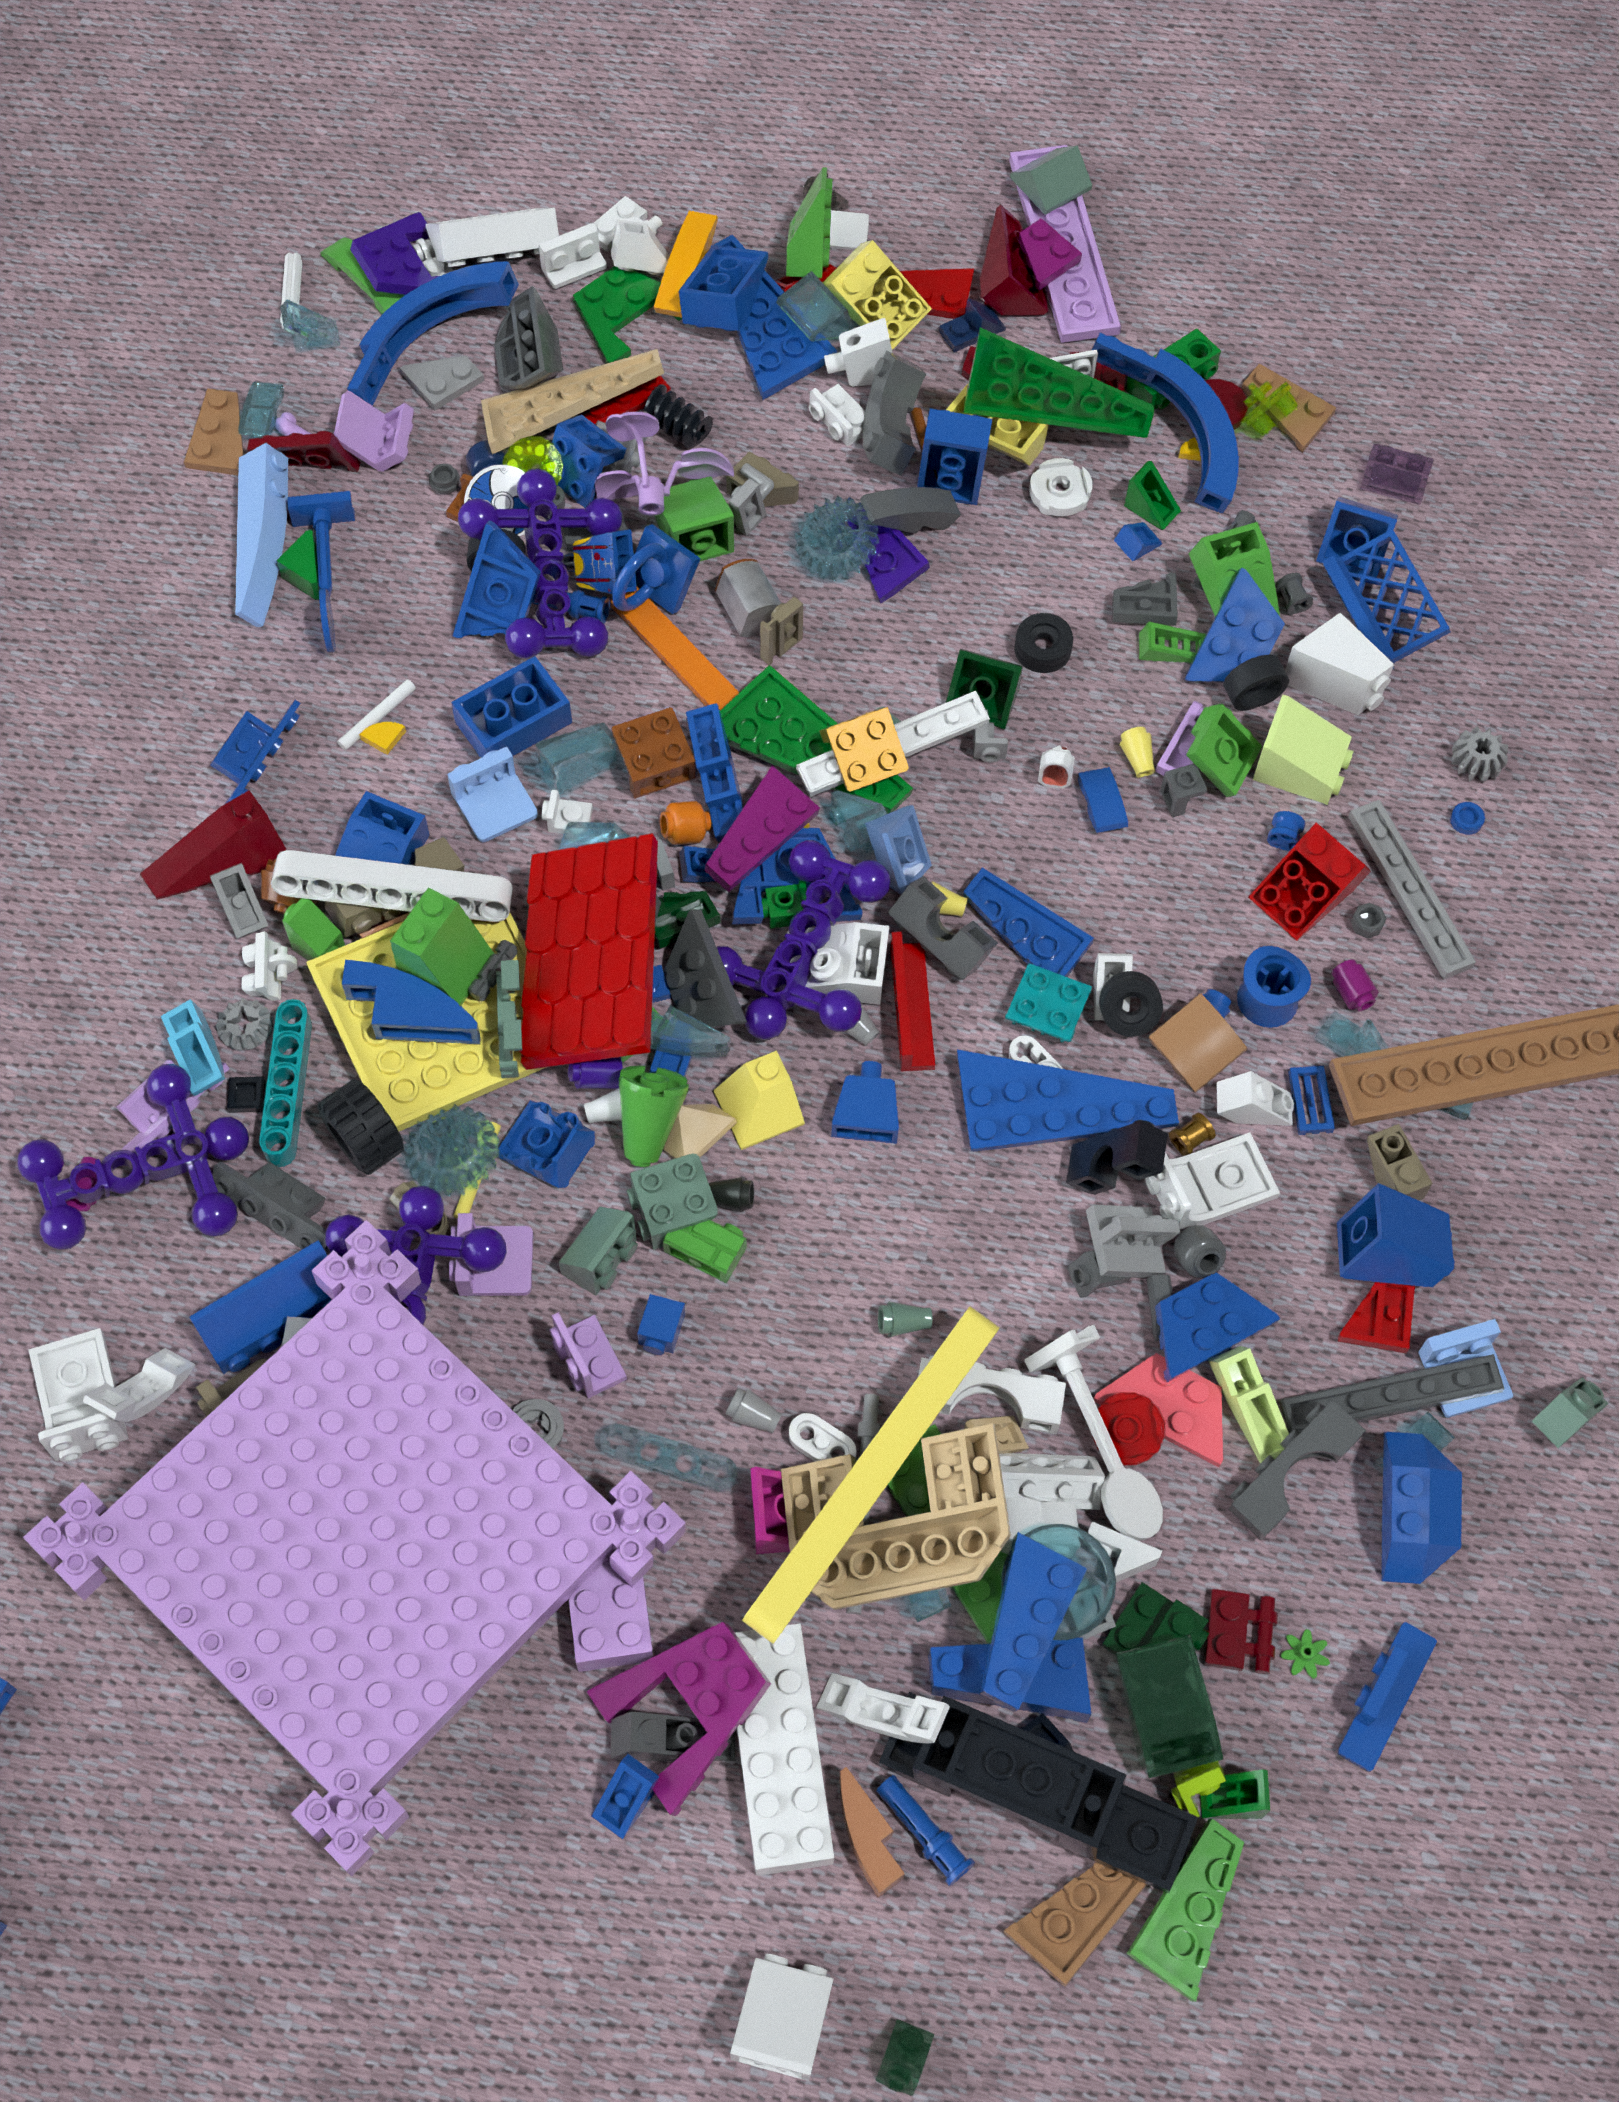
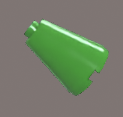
[619,1065,689,1167]

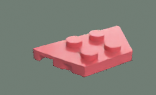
[1094,1353,1223,1467]

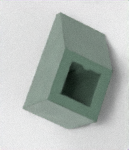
[1532,1377,1609,1448]

